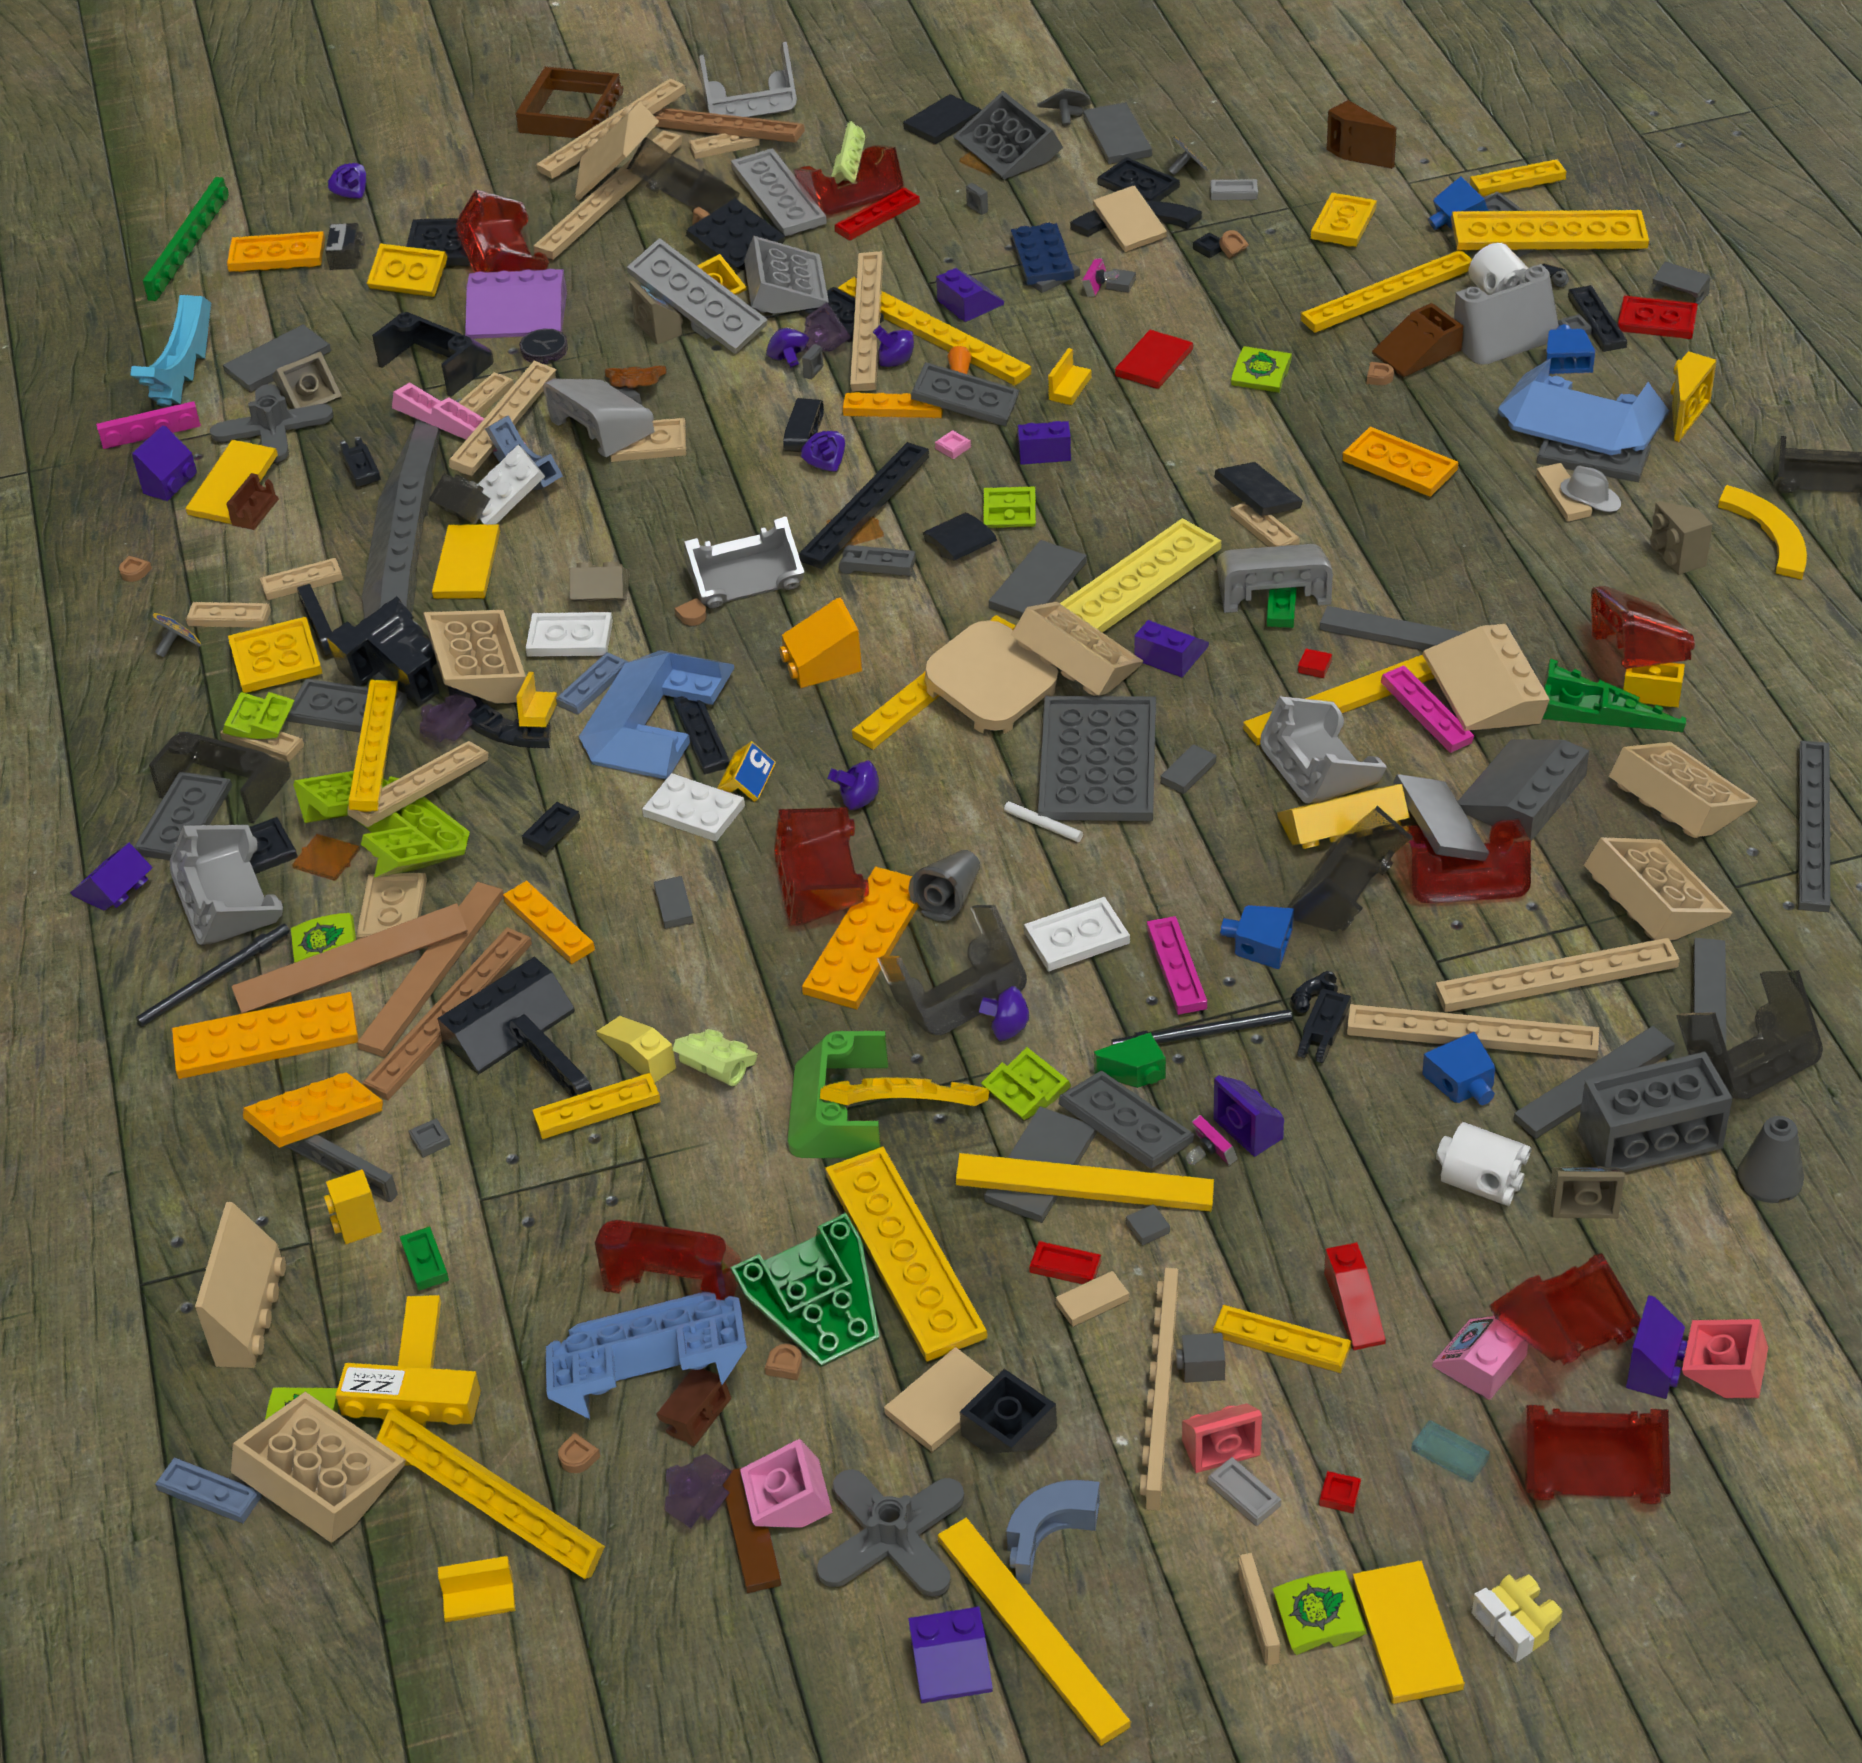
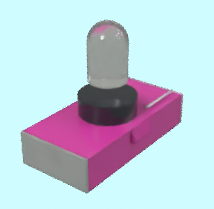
[1082,258,1120,297]
[1186,1115,1238,1166]

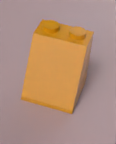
[779,597,862,688]

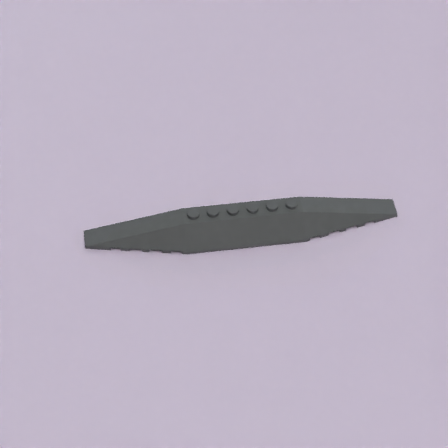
[362,420,441,681]

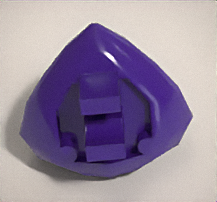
[328,163,366,199]
[873,325,914,367]
[766,328,809,368]
[801,431,845,472]
[827,760,879,810]
[979,986,1029,1042]

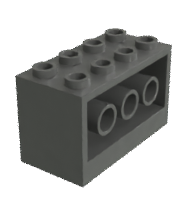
[1578,1052,1732,1172]

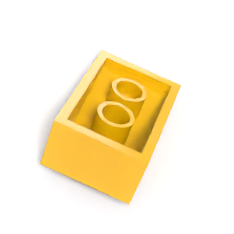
[1671,351,1717,442]

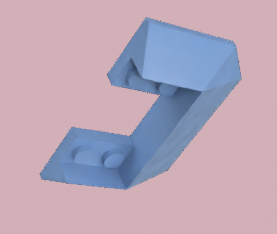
[1498,358,1669,455]
[579,650,734,780]
[546,1292,747,1419]

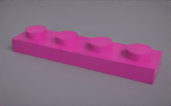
[96,401,201,449]
[1381,665,1474,753]
[1147,916,1207,1015]

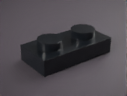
[522,802,581,854]

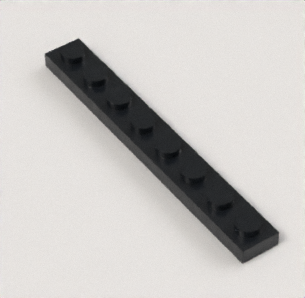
[799,442,929,569]

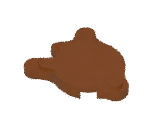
[605,365,666,388]

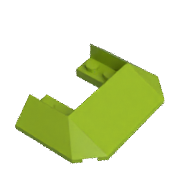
[293,771,470,878]

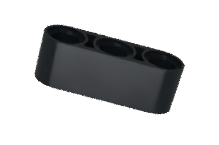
[783,398,824,452]

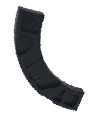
[1070,201,1202,237]
[448,686,552,748]

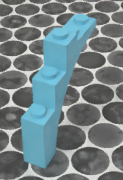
[130,295,211,407]

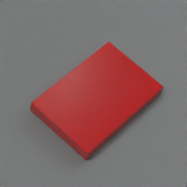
[1618,296,1698,339]
[1115,329,1193,389]

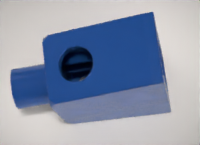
[1428,177,1488,231]
[1546,324,1595,374]
[1220,905,1294,969]
[1422,1032,1495,1105]

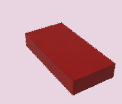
[1030,1241,1101,1284]

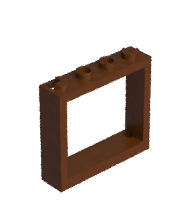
[515,66,623,138]

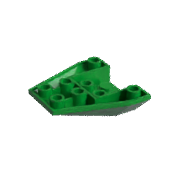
[730,1213,880,1367]

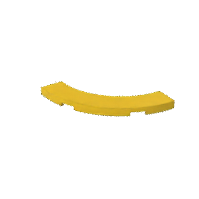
[1718,485,1807,580]
[820,1077,989,1106]

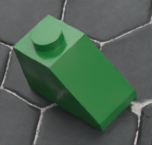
[1094,1032,1166,1088]

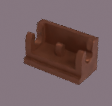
[226,473,279,530]
[656,1369,732,1446]

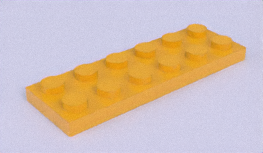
[802,866,919,1010]
[172,992,359,1079]

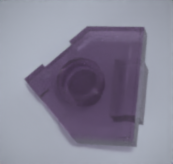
[803,302,851,351]
[420,694,477,742]
[665,1454,732,1529]

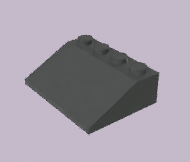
[953,91,1063,179]
[1458,739,1589,842]

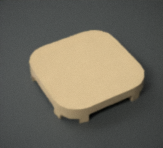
[925,620,1058,734]

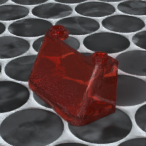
[793,144,904,215]
[456,189,549,273]
[1591,586,1695,669]
[774,807,869,926]
[1401,819,1531,903]
[594,1220,741,1301]
[1489,1253,1641,1366]
[1522,1405,1671,1504]

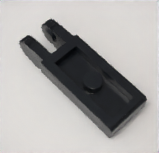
[340,436,381,486]
[1298,988,1351,1063]

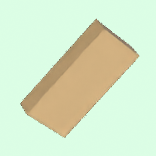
[1056,1271,1129,1327]

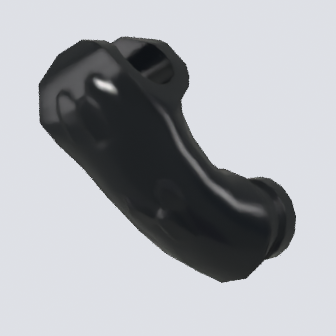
[1291,971,1338,1013]

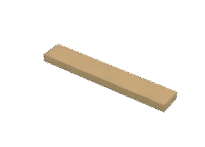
[348,741,488,827]

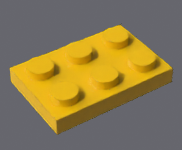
[1311,193,1377,247]
[367,243,448,297]

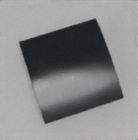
[923,512,997,561]

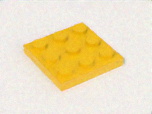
[228,617,323,693]

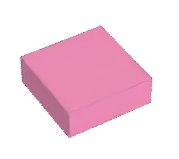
[935,430,971,459]

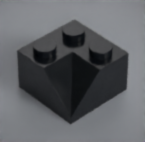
[959,1369,1057,1454]

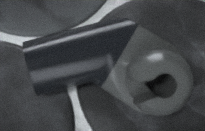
[1542,263,1569,287]

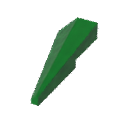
[1542,659,1686,732]

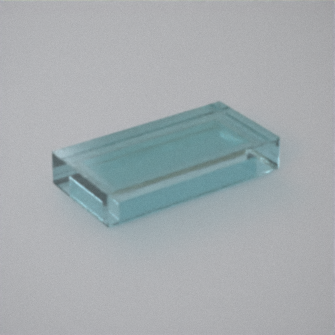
[1412,1420,1490,1483]

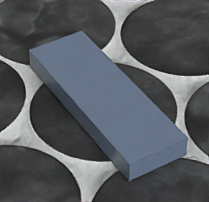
[556,652,628,715]
[155,1458,262,1524]

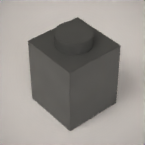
[1176,1333,1225,1383]

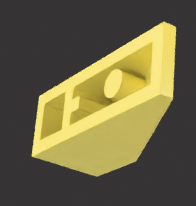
[596,1016,676,1083]

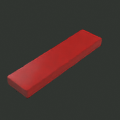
[834,187,920,241]

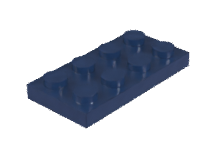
[1011,223,1074,285]

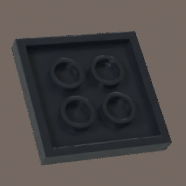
[686,198,785,274]
[406,217,482,266]

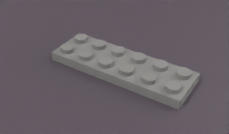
[731,148,827,236]
[627,238,768,354]

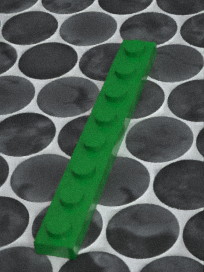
[143,177,229,301]

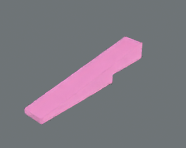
[392,383,497,452]

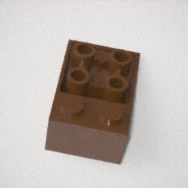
[1326,100,1397,169]
[1372,303,1464,377]

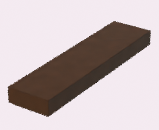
[720,1467,782,1593]

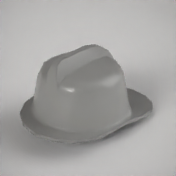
[1560,466,1621,512]

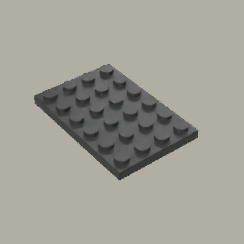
[1038,696,1156,821]

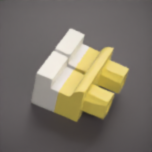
[1472,1574,1562,1663]

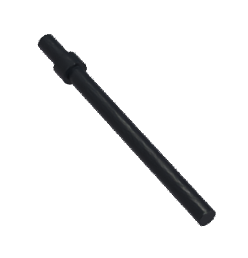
[135,923,290,1027]
[1111,1009,1293,1045]

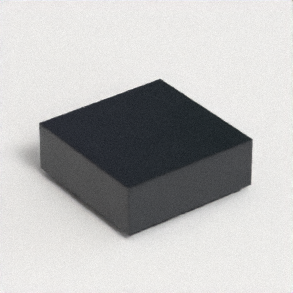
[1193,232,1223,258]

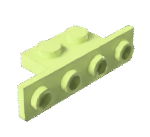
[831,121,865,184]

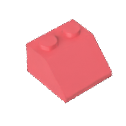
[1682,1319,1768,1398]
[1182,1403,1262,1473]

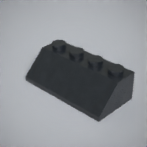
[437,956,575,1075]

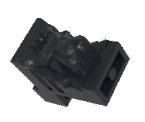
[326,596,439,708]

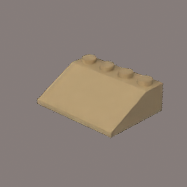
[575,101,659,201]
[1011,602,1143,696]
[423,610,526,704]
[1422,624,1550,731]
[1609,742,1758,838]
[1584,837,1732,940]
[195,1202,286,1368]
[231,1392,405,1543]

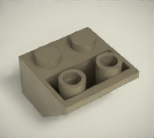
[1650,501,1713,575]
[569,562,630,602]

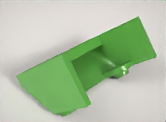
[788,1031,888,1158]

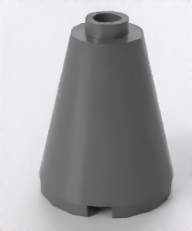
[908,850,980,921]
[1737,1116,1804,1204]

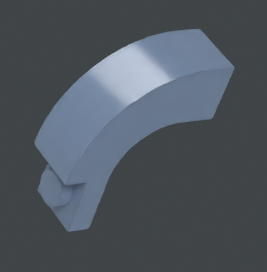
[485,415,563,490]
[1006,1480,1100,1584]

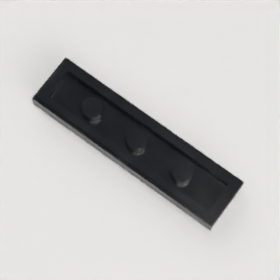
[1568,285,1627,352]
[673,696,730,775]

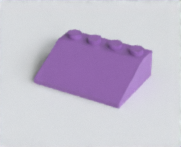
[465,269,567,339]

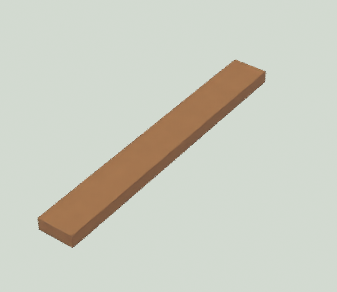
[653,108,805,143]
[357,882,504,1057]
[232,903,468,1014]
[362,927,532,1100]

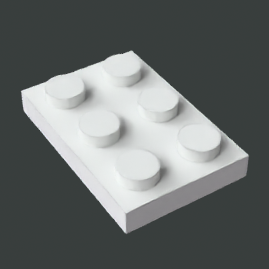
[471,445,545,524]
[526,612,613,657]
[642,773,745,842]
[1024,897,1130,972]

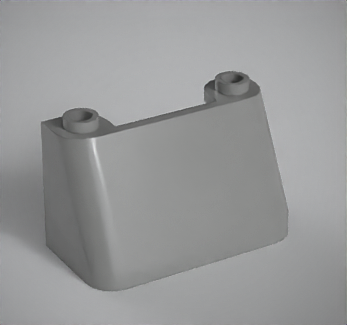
[1454,264,1559,365]
[543,379,655,457]
[684,517,804,608]
[1217,544,1333,613]
[1260,696,1387,804]
[170,825,283,945]

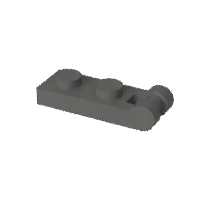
[839,545,916,576]

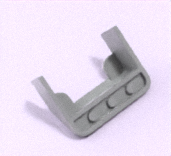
[697,42,797,118]

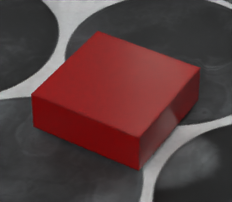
[1298,648,1332,678]
[1319,1471,1362,1514]

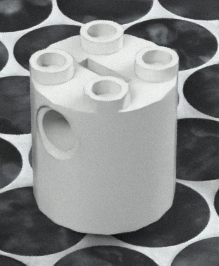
[1468,242,1528,295]
[1436,1122,1532,1206]

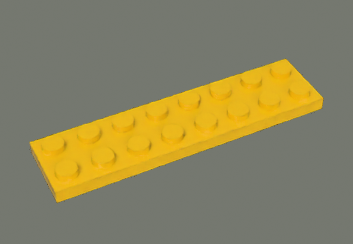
[1451,210,1649,251]
[825,1146,987,1362]

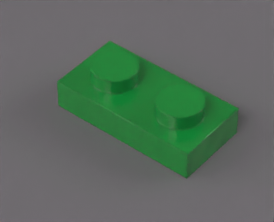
[1267,587,1296,628]
[399,1226,449,1291]

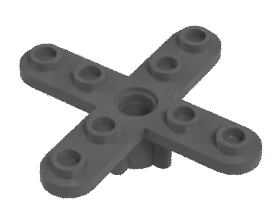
[210,384,334,463]
[817,1469,964,1597]

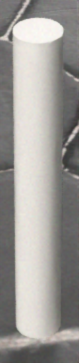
[1004,801,1083,842]

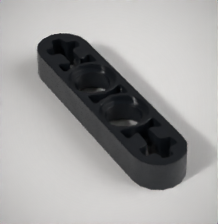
[297,583,332,656]
[509,1014,593,1097]

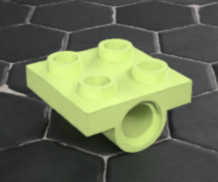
[672,1029,758,1086]

